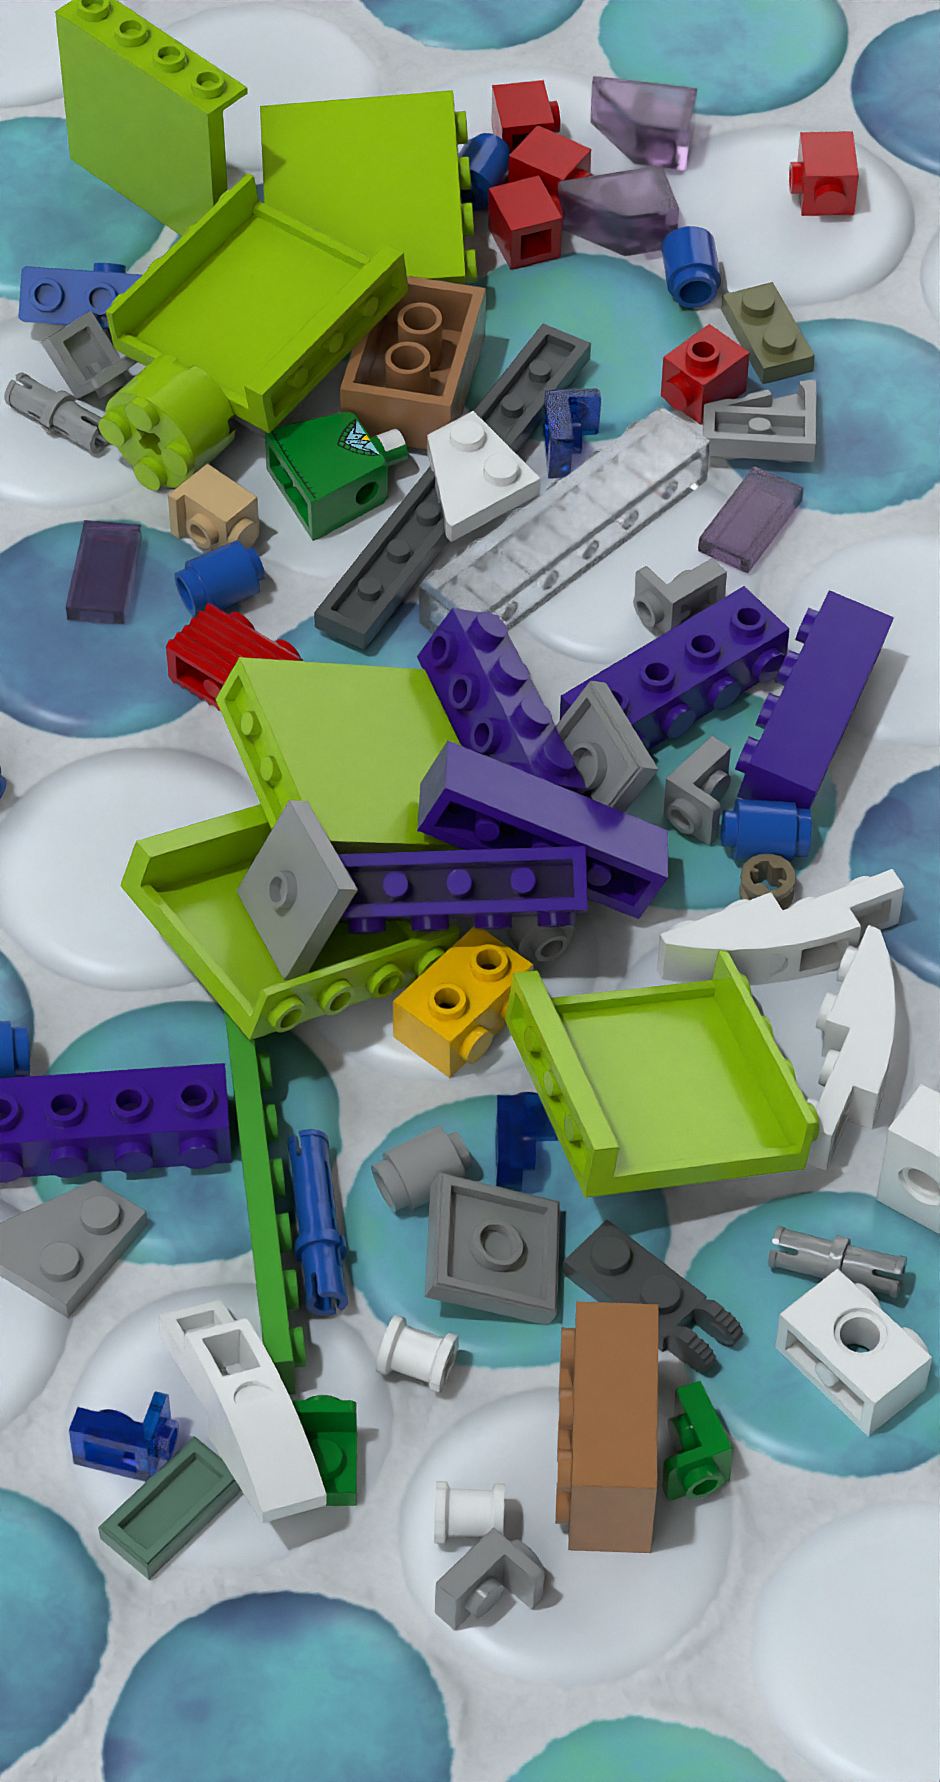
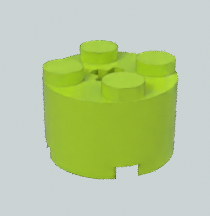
[98,355,236,491]

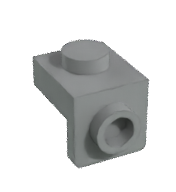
[41,311,138,399]

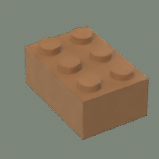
[340,276,486,450]
[555,1301,659,1553]

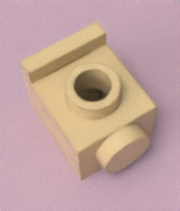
[168,463,260,550]

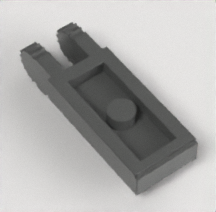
[563,1220,744,1374]

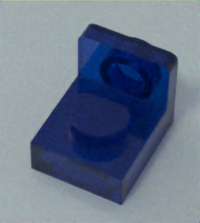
[542,388,601,478]
[495,1092,558,1192]
[69,1391,179,1482]

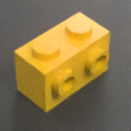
[393,927,533,1078]

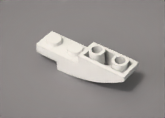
[657,869,904,985]
[806,925,896,1171]
[158,1299,327,1523]

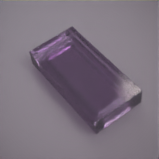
[698,466,804,573]
[66,520,142,624]

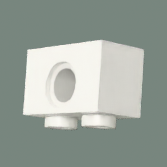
[876,1084,940,1235]
[775,1268,932,1437]

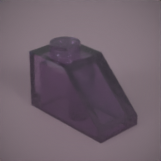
[590,76,697,170]
[558,165,679,256]

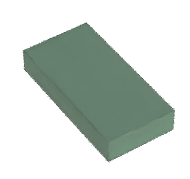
[98,1436,242,1580]

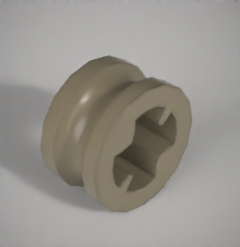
[739,854,796,910]

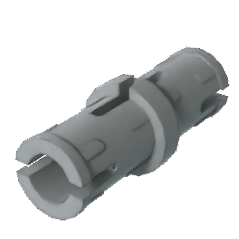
[4,372,109,454]
[768,1226,907,1299]

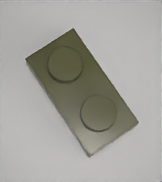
[721,282,815,384]

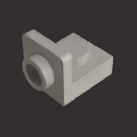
[633,558,727,635]
[663,736,731,845]
[435,1527,545,1631]

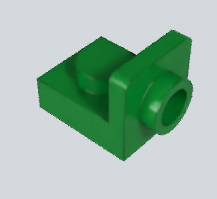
[662,1380,733,1501]
[292,1395,358,1506]

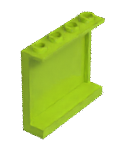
[55,0,248,236]
[260,90,478,285]
[105,173,409,433]
[216,657,464,854]
[120,804,461,1040]
[505,950,819,1198]

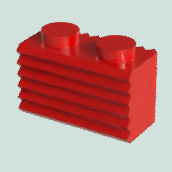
[166,603,303,711]

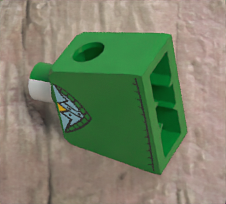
[265,412,408,541]

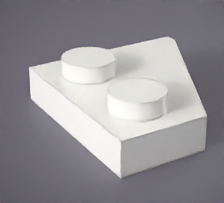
[427,411,541,542]

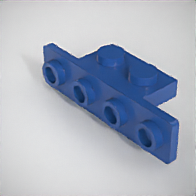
[18,263,142,329]

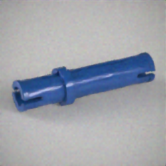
[287,1129,348,1316]

